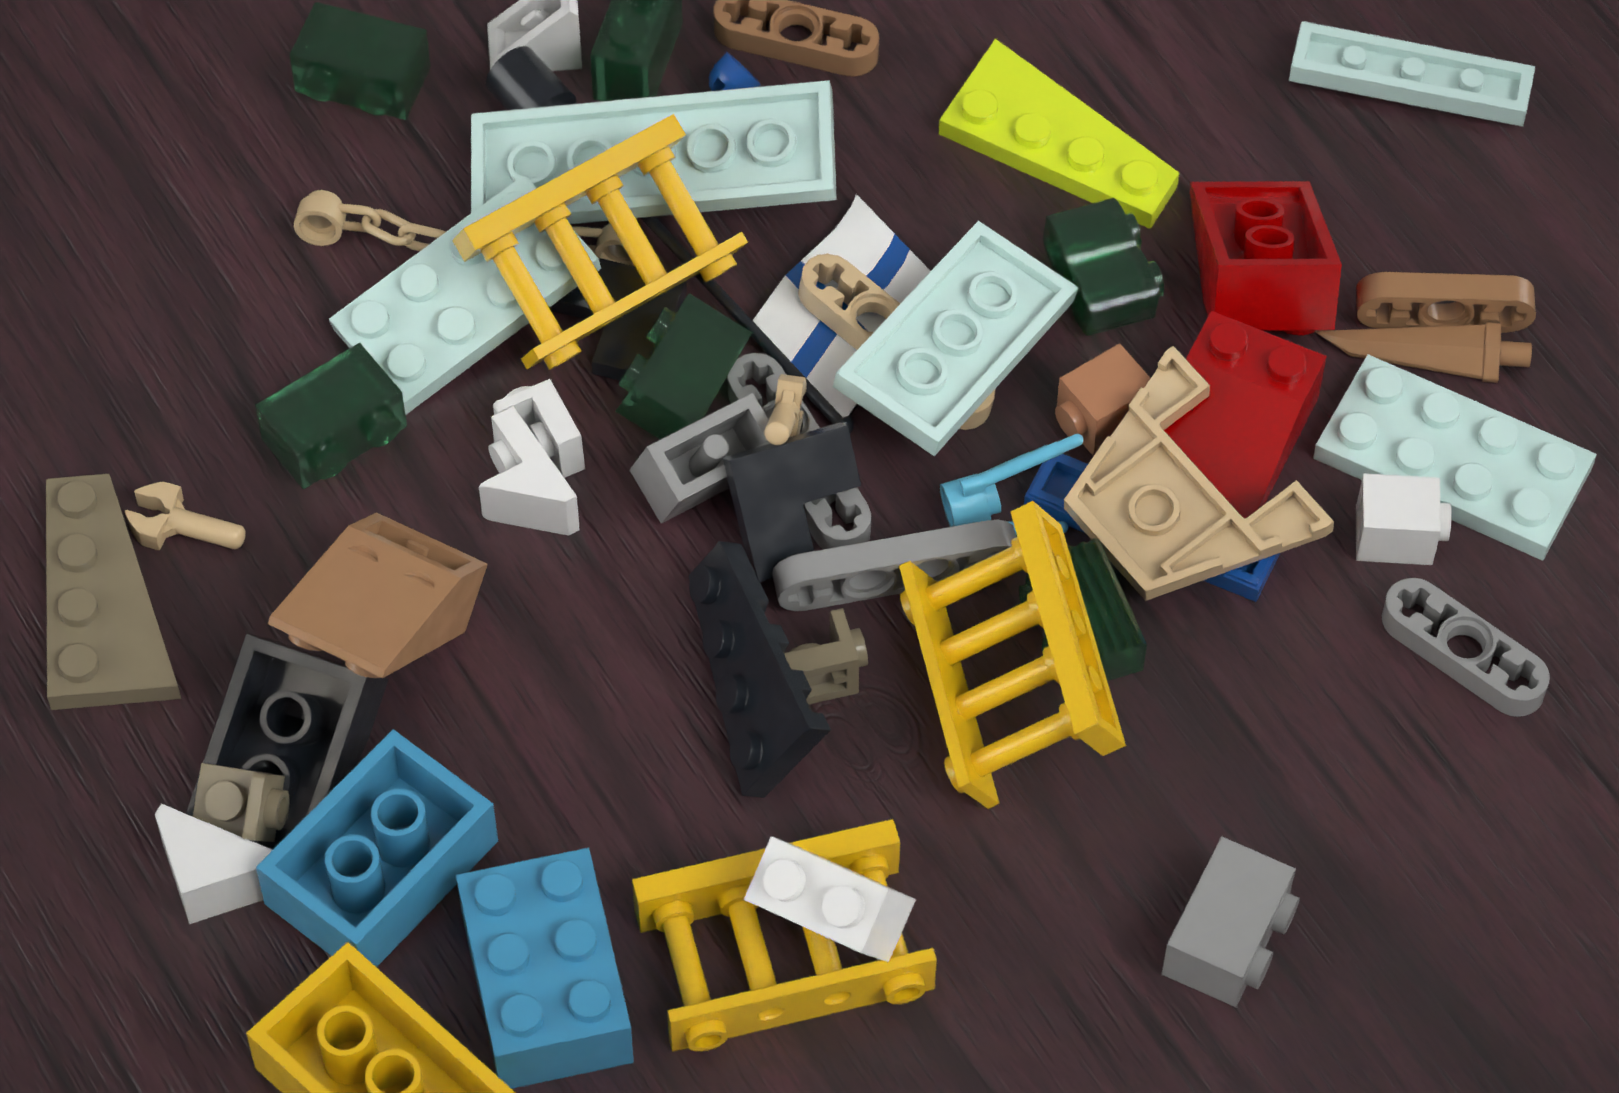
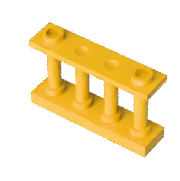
[452,114,748,370]
[899,501,1126,809]
[632,819,937,1052]

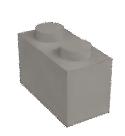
[630,392,770,524]
[1162,836,1300,1007]

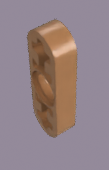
[714,0,879,76]
[1356,272,1536,332]

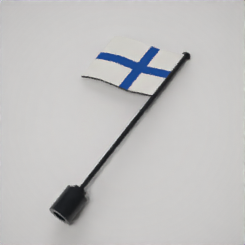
[486,46,931,434]

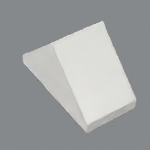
[487,0,582,71]
[155,804,272,924]

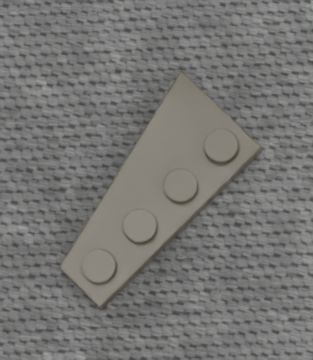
[46,474,181,710]

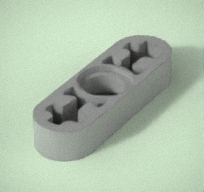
[1382,578,1550,717]

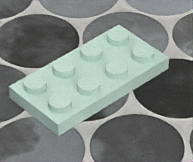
[329,174,601,415]
[833,221,1078,456]
[1313,354,1597,561]

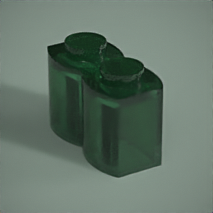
[1043,198,1164,336]

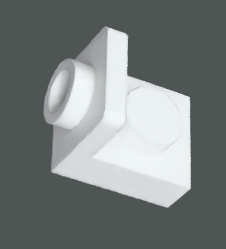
[493,379,585,478]

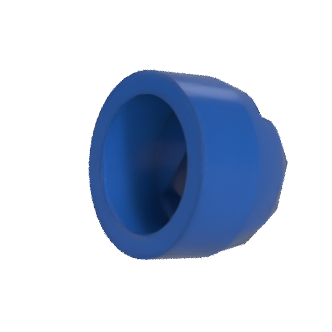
[709,52,761,91]

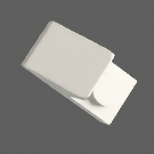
[479,406,580,536]

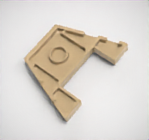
[1064,346,1334,601]

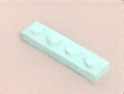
[1289,21,1535,127]

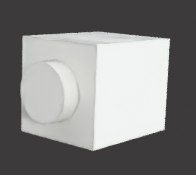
[1356,473,1451,565]

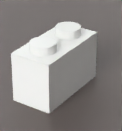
[744,836,916,962]

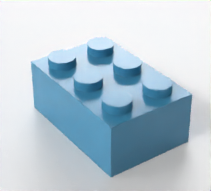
[256,729,498,968]
[456,848,634,1089]

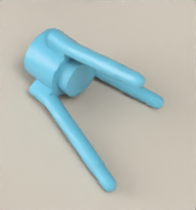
[940,434,1083,535]

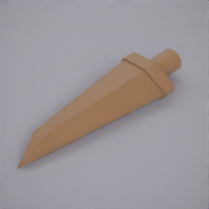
[1315,322,1532,383]

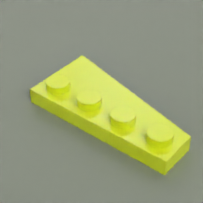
[939,39,1179,229]

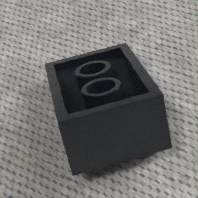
[186,634,388,850]

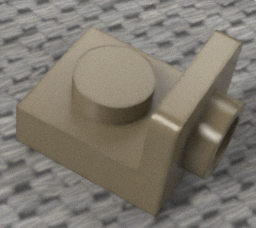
[784,608,868,705]
[192,763,289,842]

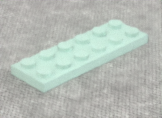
[471,80,837,224]

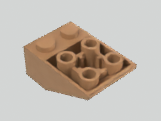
[268,512,488,678]

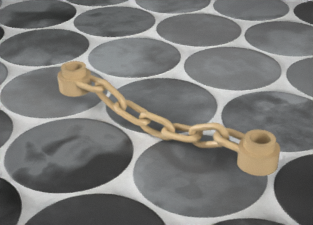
[294,190,634,266]

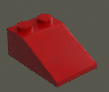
[1190,181,1342,335]
[1164,311,1327,518]

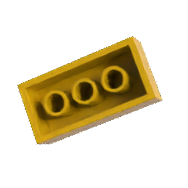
[246,942,515,1093]

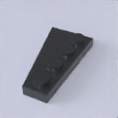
[688,541,831,798]

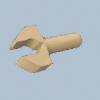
[764,374,807,445]
[125,482,246,551]

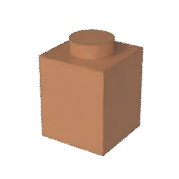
[1055,343,1151,455]

